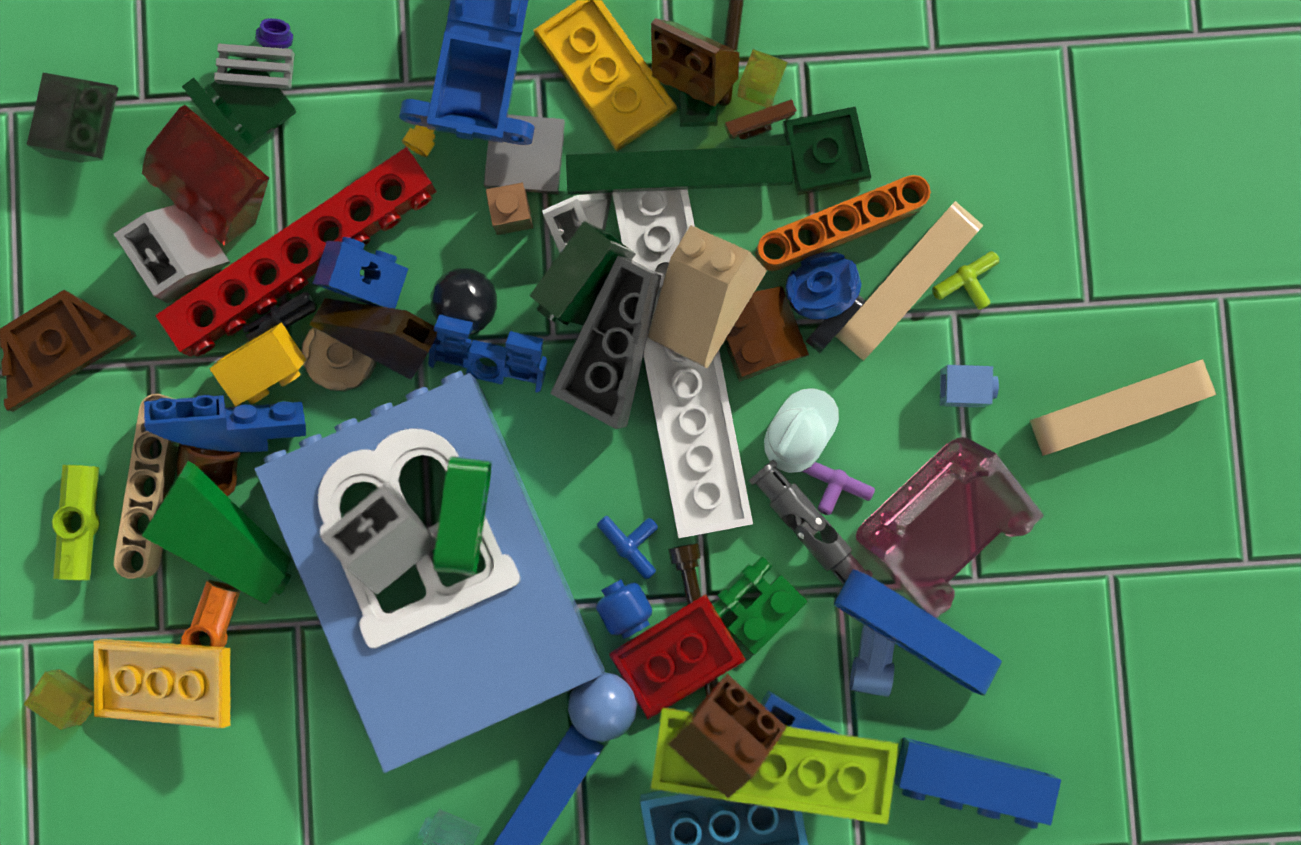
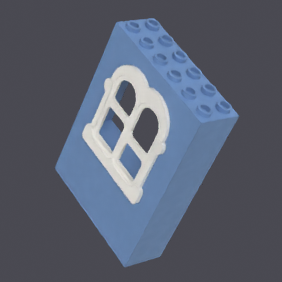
[254,371,605,773]

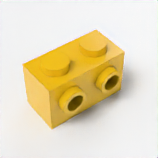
[209,322,307,407]

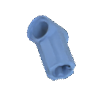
[849,624,895,697]

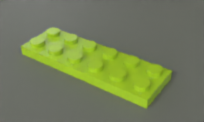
[651,707,898,824]

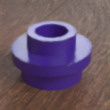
[255,18,293,49]

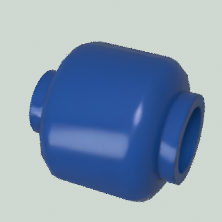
[596,579,653,639]

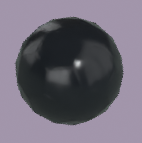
[430,268,497,335]

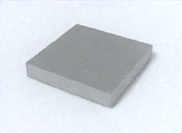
[484,114,565,195]

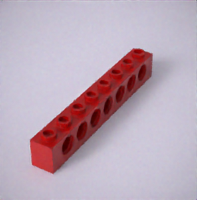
[155,147,437,357]

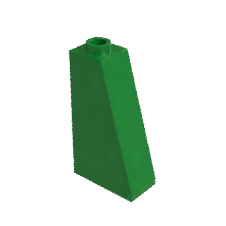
[142,461,291,604]

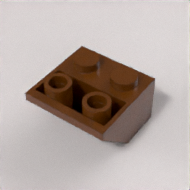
[651,18,740,107]
[668,674,787,799]

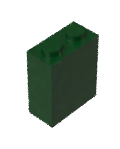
[529,221,636,326]

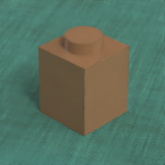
[486,182,533,235]

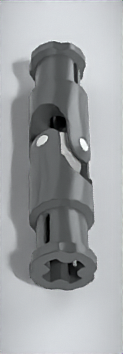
[748,459,873,585]

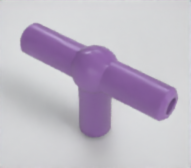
[802,462,875,515]

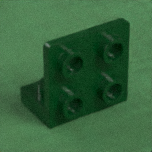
[182,57,296,156]

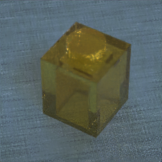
[737,49,788,108]
[23,669,94,730]

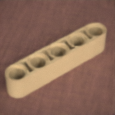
[835,201,983,361]
[1030,359,1217,456]
[114,394,179,579]

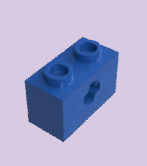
[313,237,409,309]

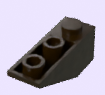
[310,298,437,380]

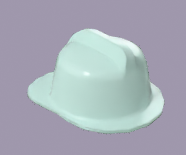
[764,388,839,473]

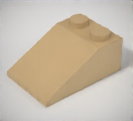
[648,225,767,368]

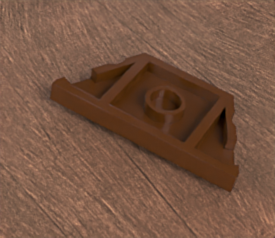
[0,290,136,412]

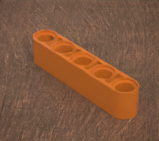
[755,175,931,271]

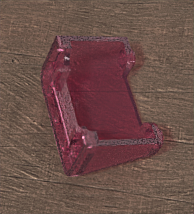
[856,437,1044,618]

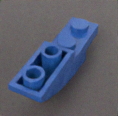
[144,395,306,452]

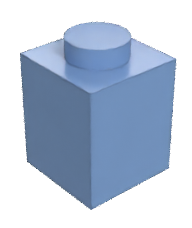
[940,365,999,408]

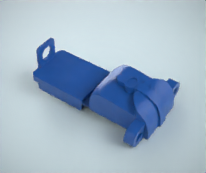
[399,0,535,145]

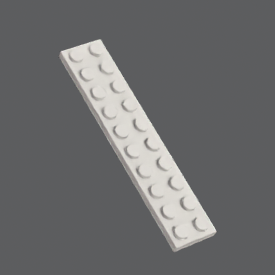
[612,189,753,539]

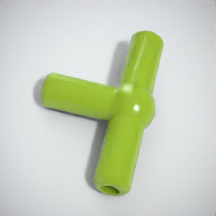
[932,251,999,310]

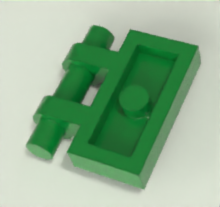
[713,556,808,656]

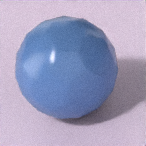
[568,672,637,742]

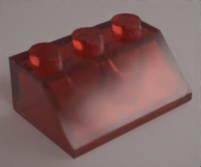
[142,105,269,246]

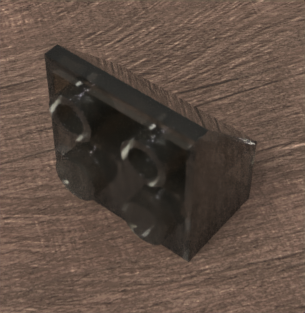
[27,72,118,163]

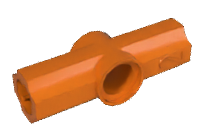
[181,580,241,647]

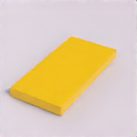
[533,0,677,151]
[94,639,230,728]

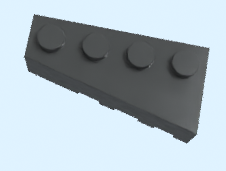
[550,256,661,429]

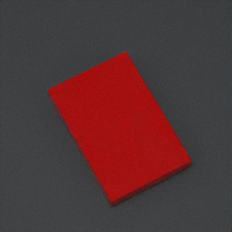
[609,594,746,719]

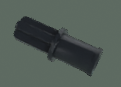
[243,292,317,341]

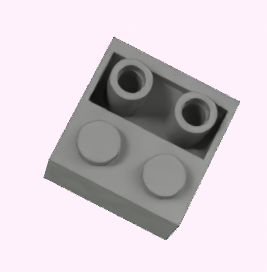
[114,201,231,304]
[320,482,436,594]

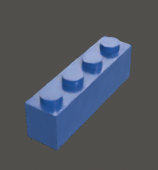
[893,737,1061,829]

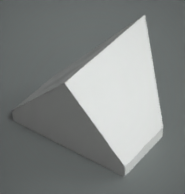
[542,193,612,253]

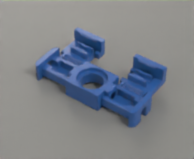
[428,315,547,392]

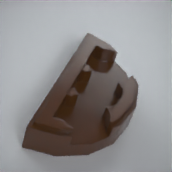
[724,99,797,140]

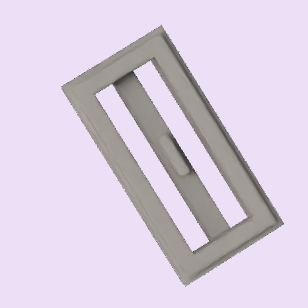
[214,43,295,89]

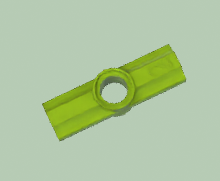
[52,465,100,580]

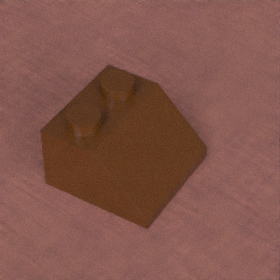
[724,286,809,382]

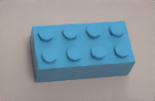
[640,790,808,845]

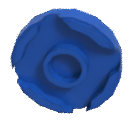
[785,252,862,319]

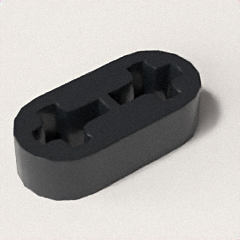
[806,295,866,354]

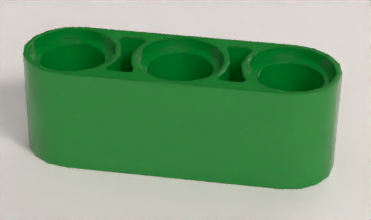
[433,456,492,576]

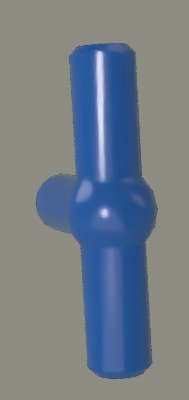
[597,516,658,579]

